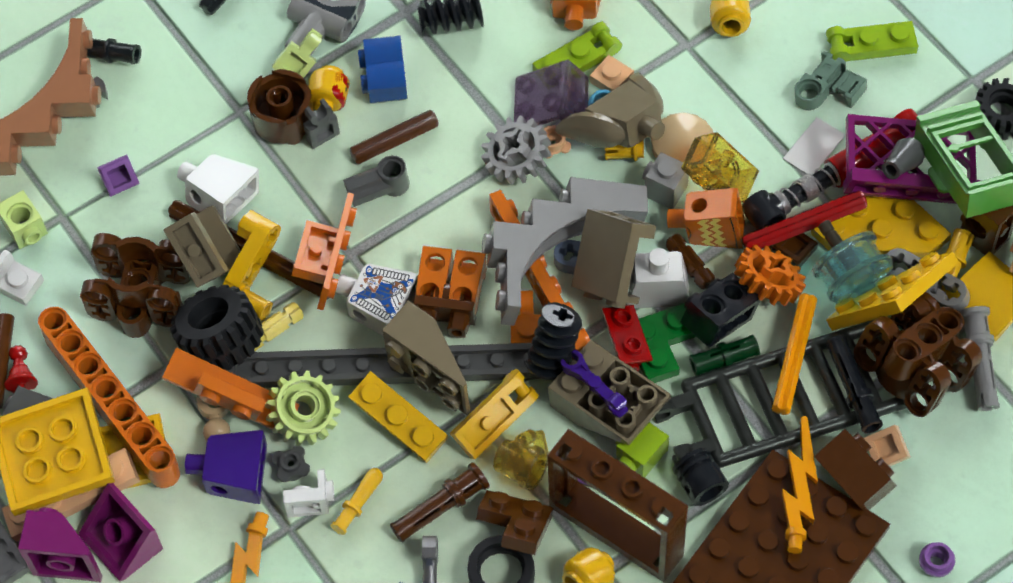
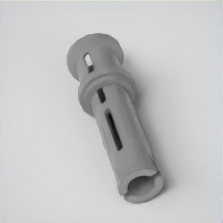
[960,306,1000,411]

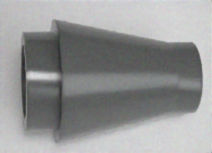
[882,138,925,179]

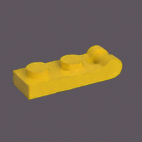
[450,369,539,459]

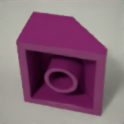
[18,507,103,582]

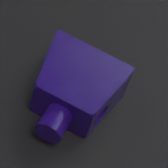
[185,430,267,504]

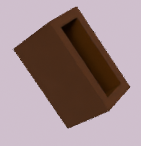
[814,429,897,511]

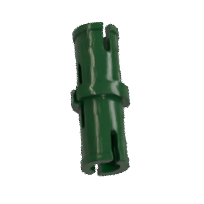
[689,334,760,375]

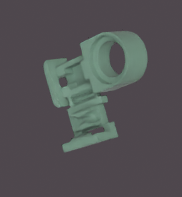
[794,51,867,110]

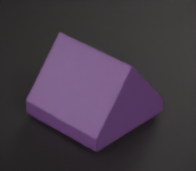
[97,154,140,197]

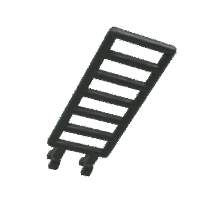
[654,320,907,468]

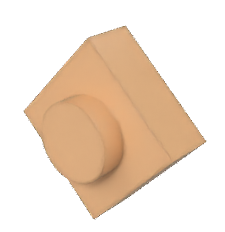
[590,55,634,91]
[864,425,911,467]

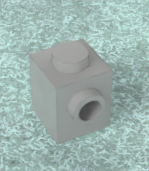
[642,152,689,209]

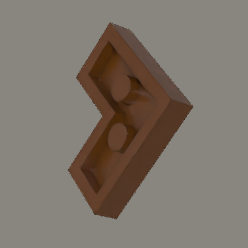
[476,490,553,555]

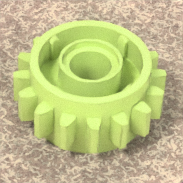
[265,371,341,446]

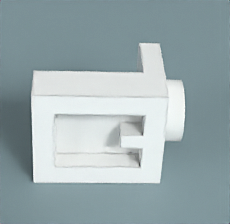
[0,250,44,306]
[283,469,334,518]

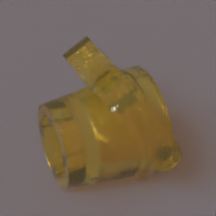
[493,429,549,491]

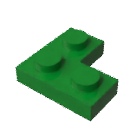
[639,303,696,383]

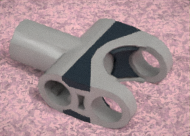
[285,0,366,56]

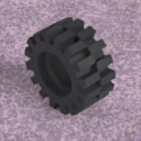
[975,78,1013,140]

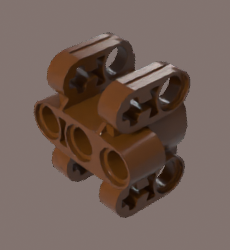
[80,233,191,338]
[853,296,982,417]

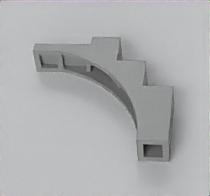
[482,177,648,326]

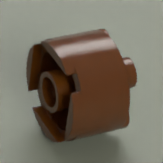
[247,69,314,145]

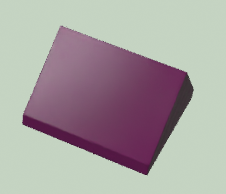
[78,483,163,581]

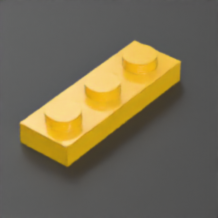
[348,371,449,463]

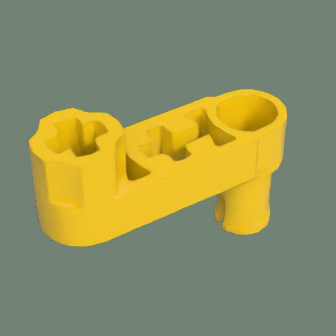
[223,210,281,320]

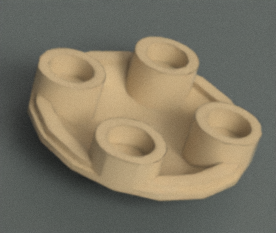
[651,112,715,171]

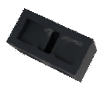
[680,273,760,348]

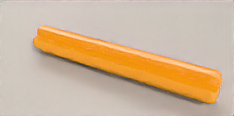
[772,293,817,415]

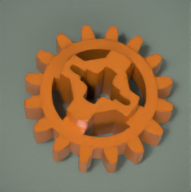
[734,245,806,306]

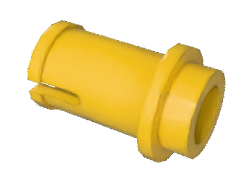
[604,140,644,161]

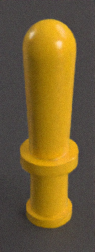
[330,468,383,535]

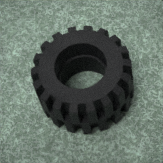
[170,285,264,371]

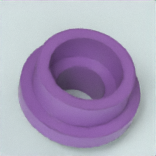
[919,542,955,577]

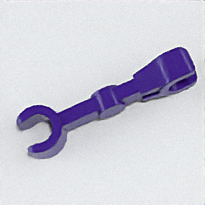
[561,350,628,418]

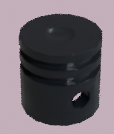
[673,448,729,506]

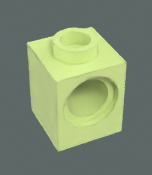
[0,190,48,249]

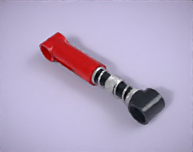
[742,108,918,230]

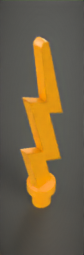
[781,416,818,554]
[220,512,269,583]

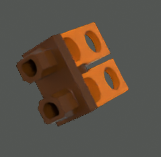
[413,246,487,338]

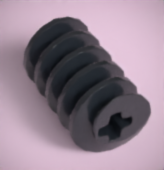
[418,0,484,36]
[526,303,582,380]

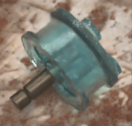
[812,220,893,304]

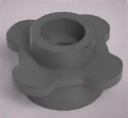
[272,446,310,482]

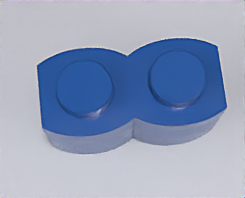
[358,35,408,103]

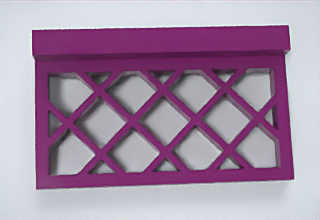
[843,114,981,204]

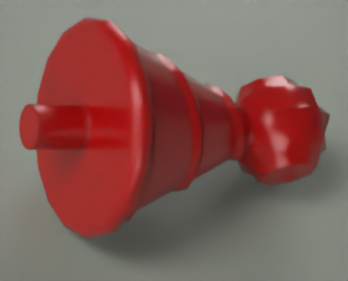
[4,345,38,393]

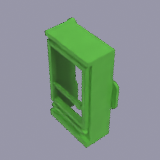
[914,100,1013,218]

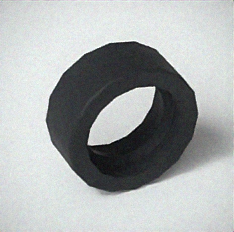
[467,535,535,583]

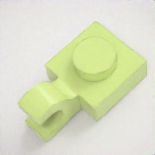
[272,28,322,78]

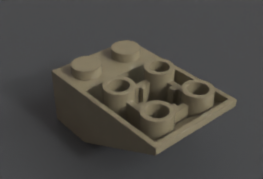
[382,301,470,415]
[548,340,672,446]

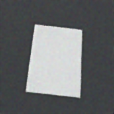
[782,118,846,175]

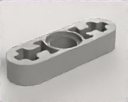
[883,248,970,312]

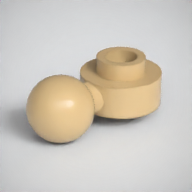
[196,395,230,440]

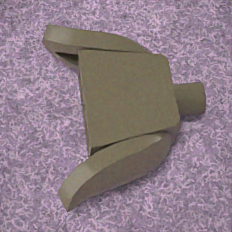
[555,71,665,148]

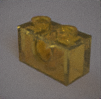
[681,132,759,203]

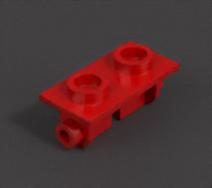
[602,305,653,371]

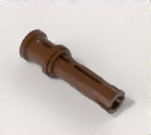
[390,462,490,543]

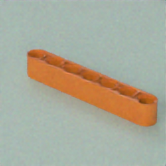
[38,307,180,488]

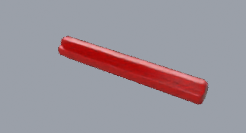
[742,190,867,250]

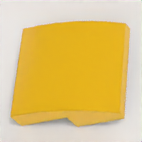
[946,252,1013,342]

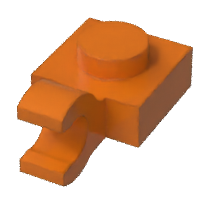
[511,290,541,343]

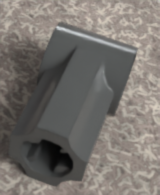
[343,155,410,207]

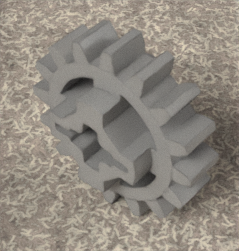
[481,116,551,185]

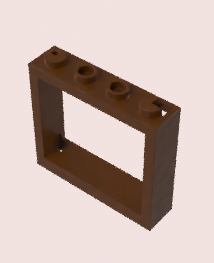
[547,429,688,582]

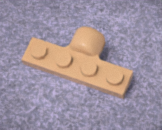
[1,448,140,542]

